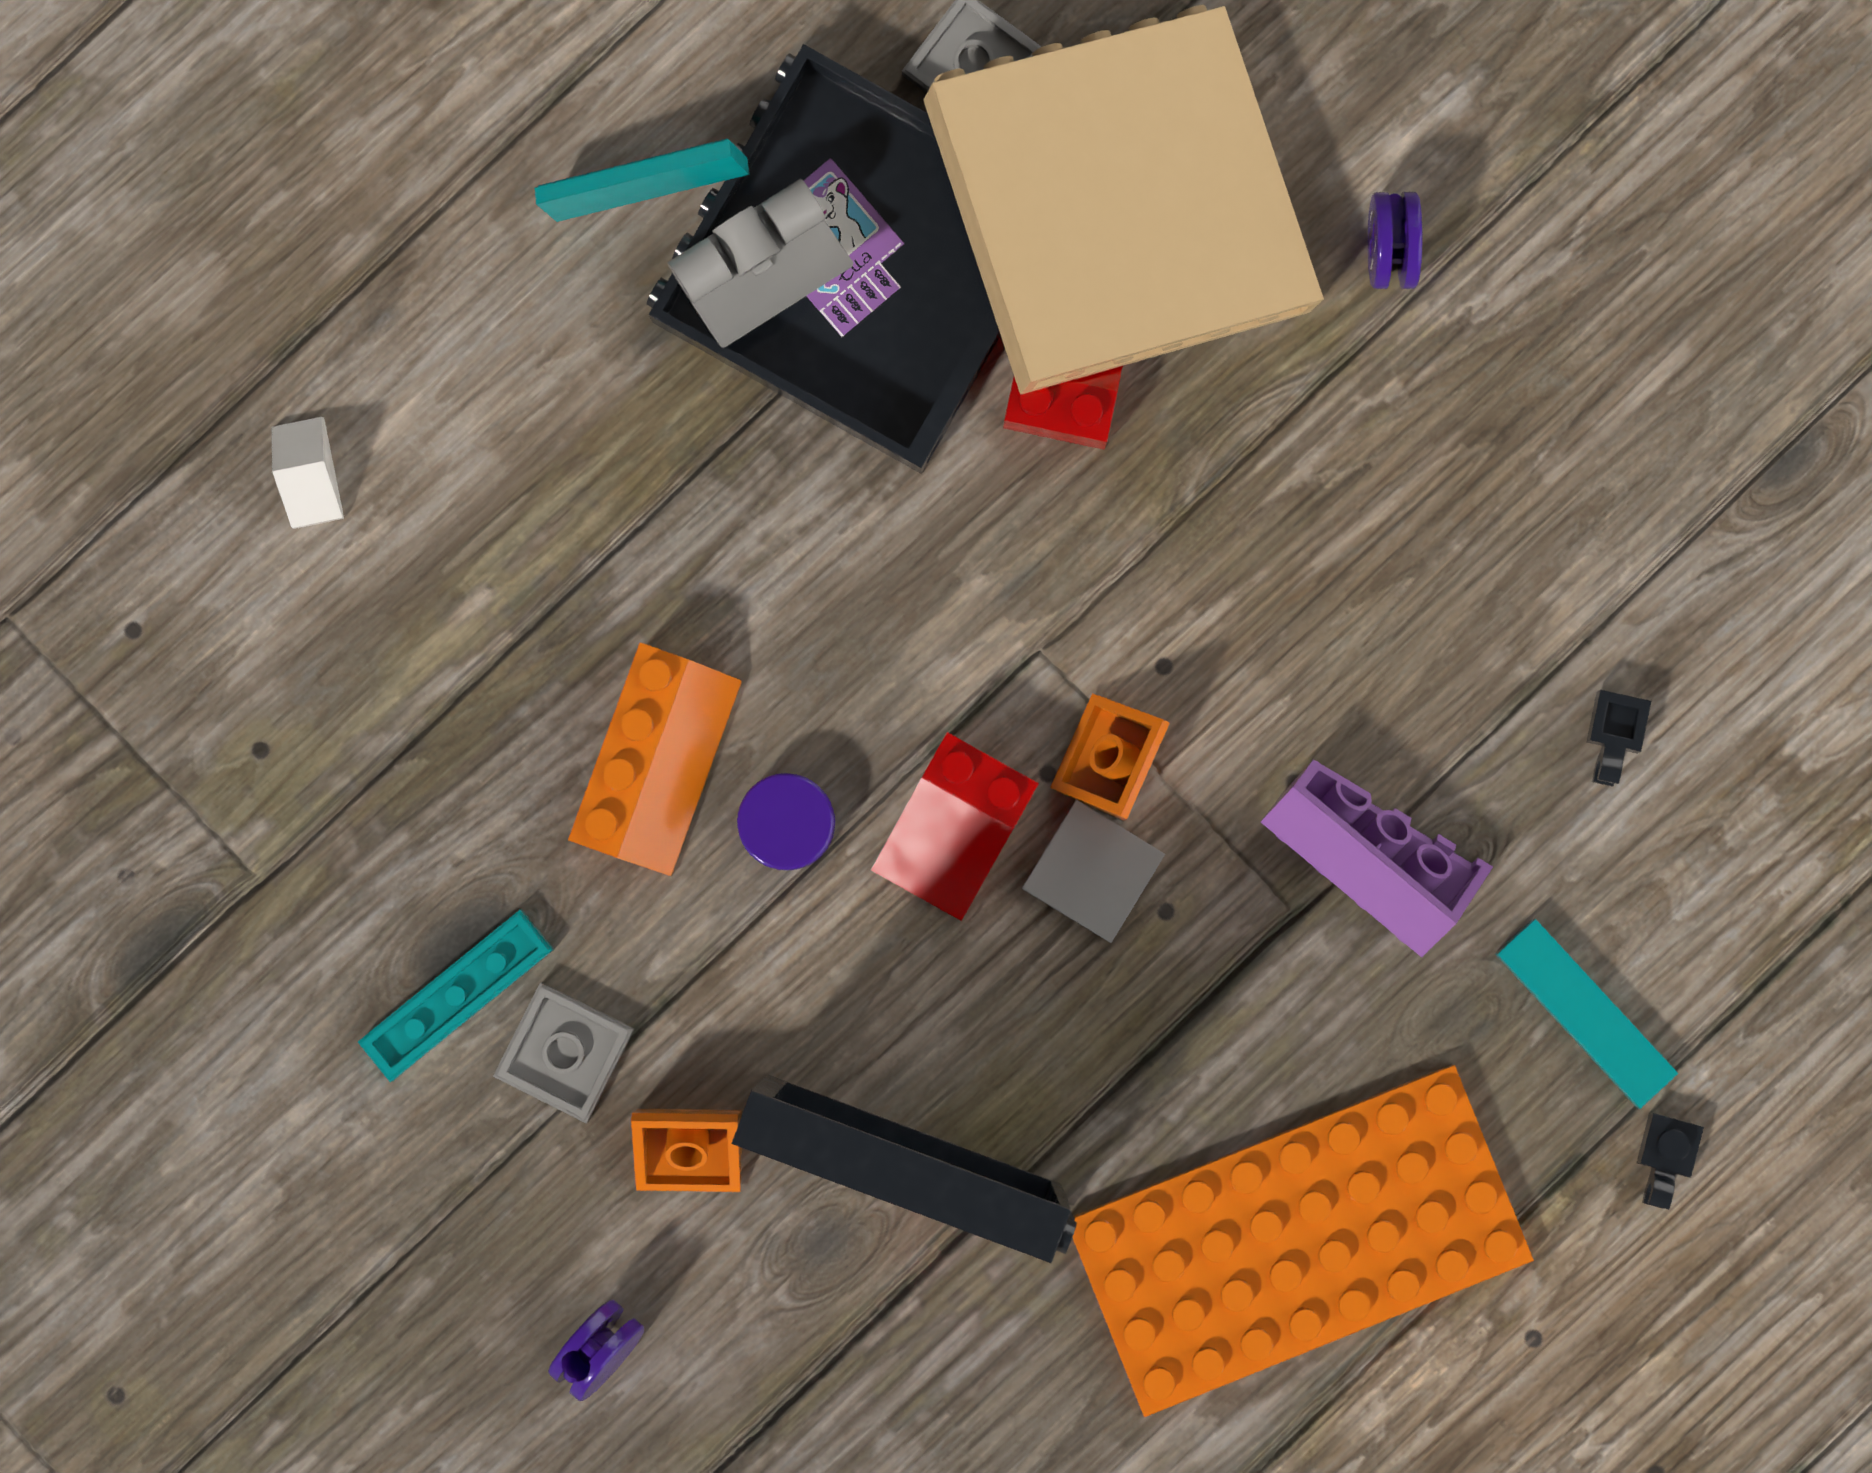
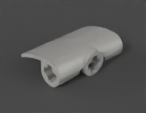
[667,179,854,348]

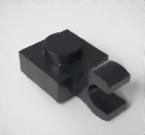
[1586,690,1652,787]
[1636,1113,1704,1210]

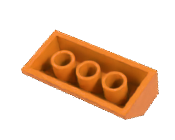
[568,642,742,876]

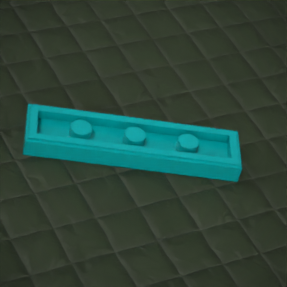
[535,138,749,222]
[358,910,554,1082]
[1495,919,1679,1109]

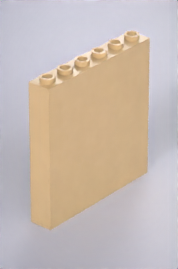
[923,5,1324,395]

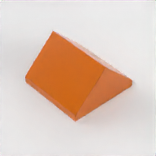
[1050,693,1170,821]
[631,1109,742,1192]

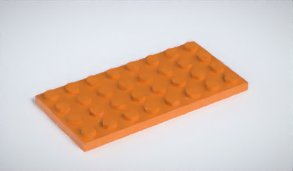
[1072,1064,1534,1417]

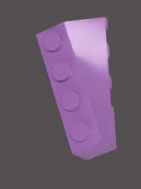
[1261,759,1493,957]

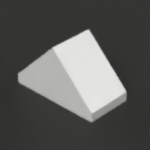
[272,417,344,529]

